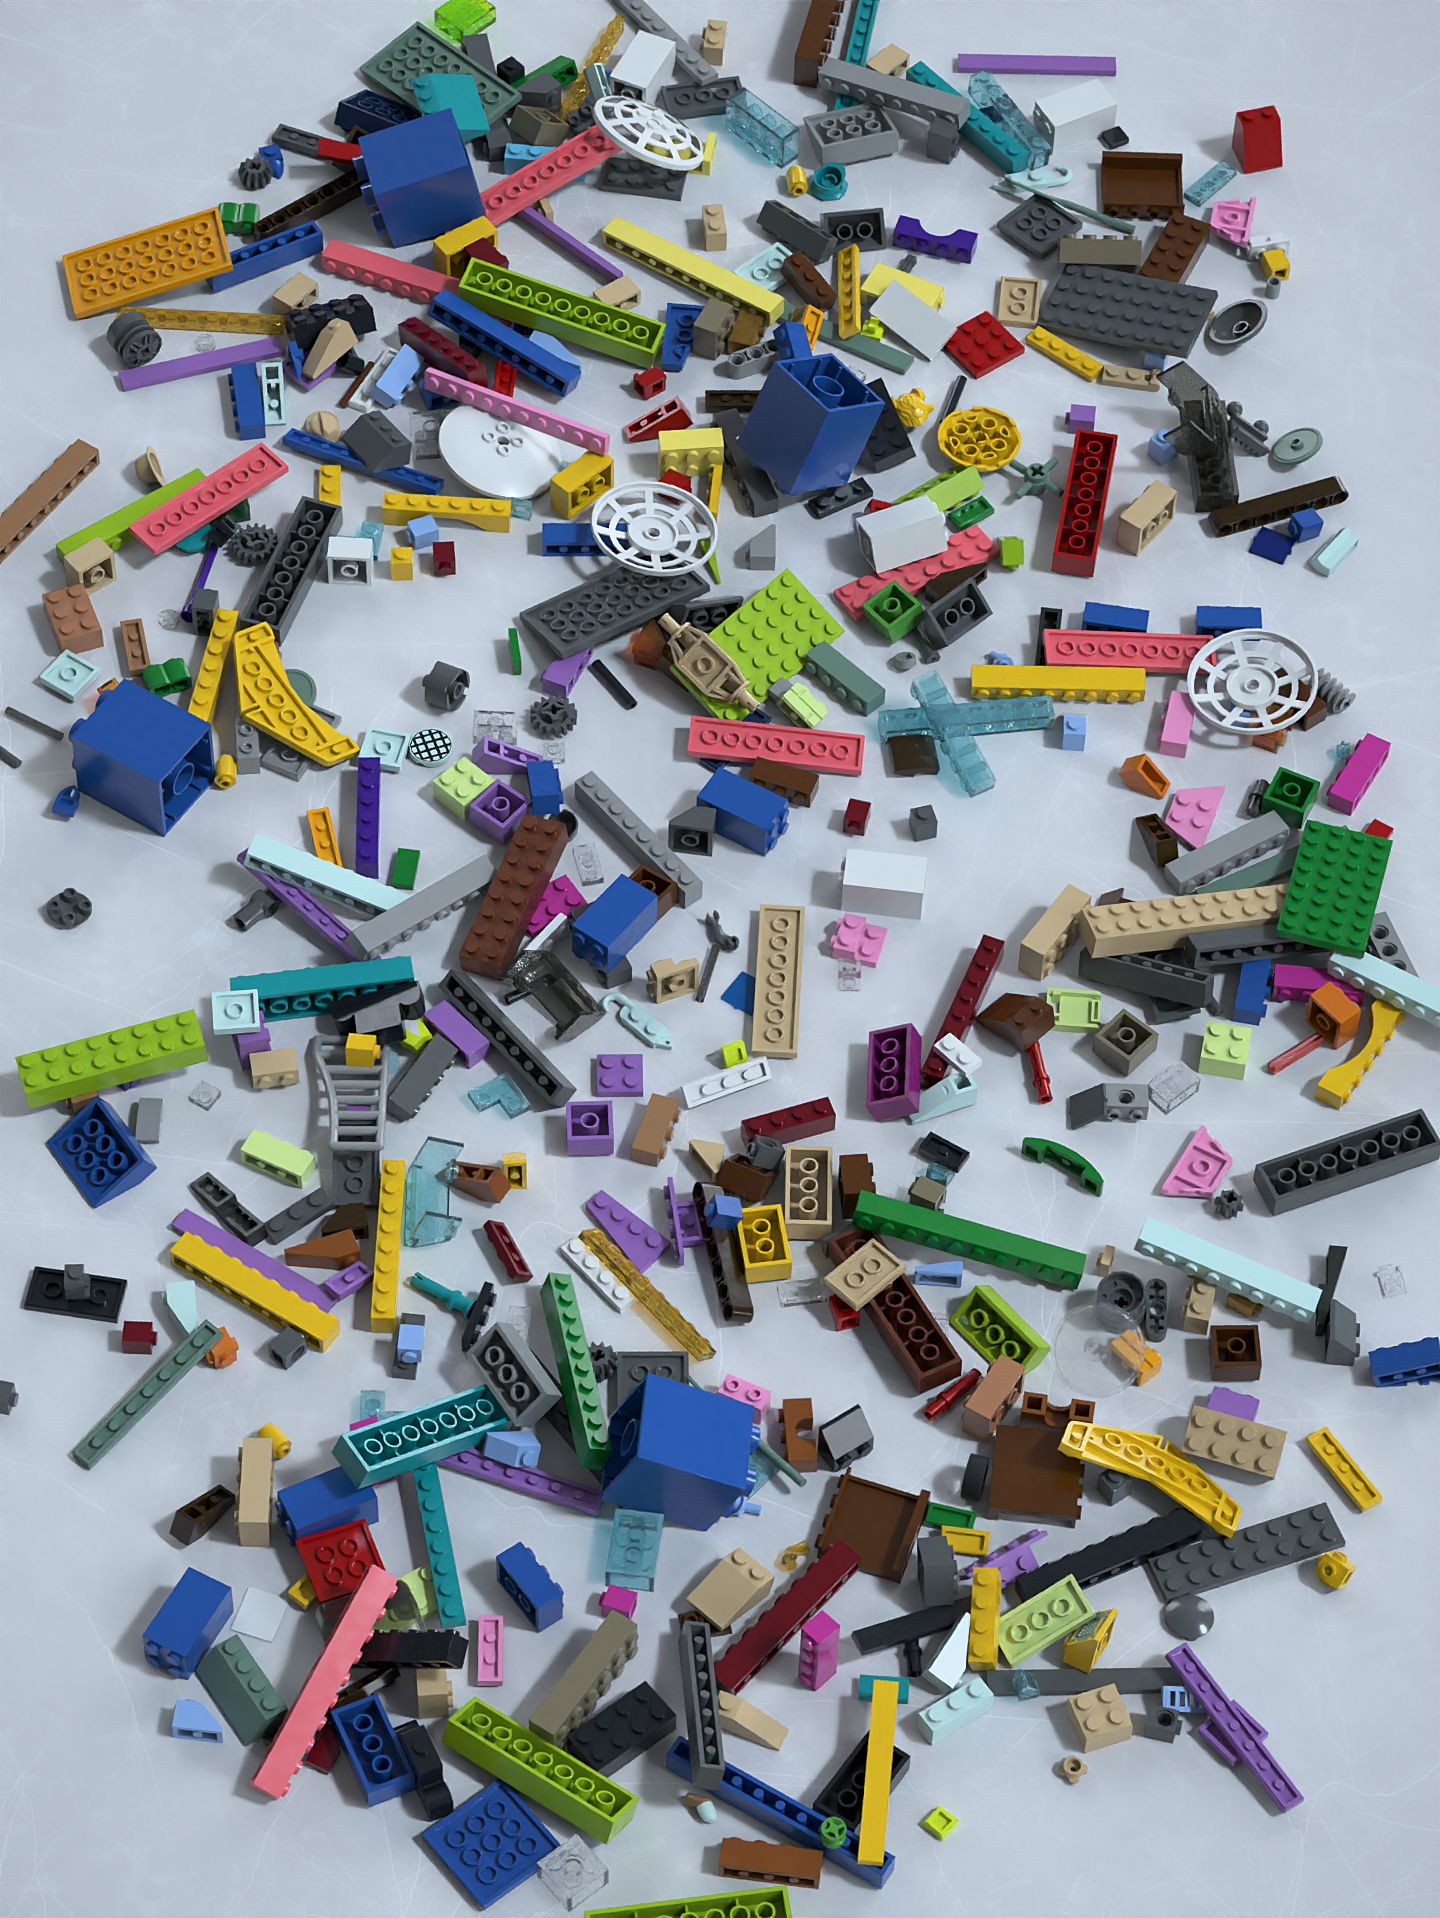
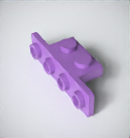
[663,1177,704,1266]
[959,1529,1048,1589]

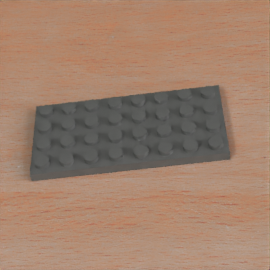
[1036,263,1218,359]
[519,554,710,659]

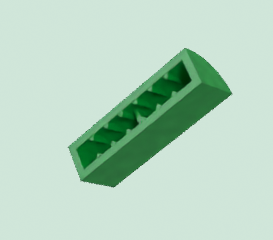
[510,55,580,111]

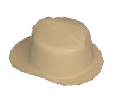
[305,411,341,443]
[134,446,167,487]

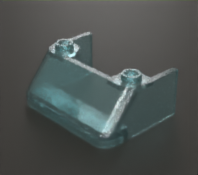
[404,1136,464,1248]

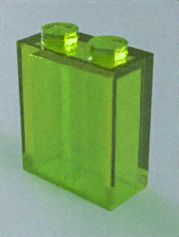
[434,0,496,44]

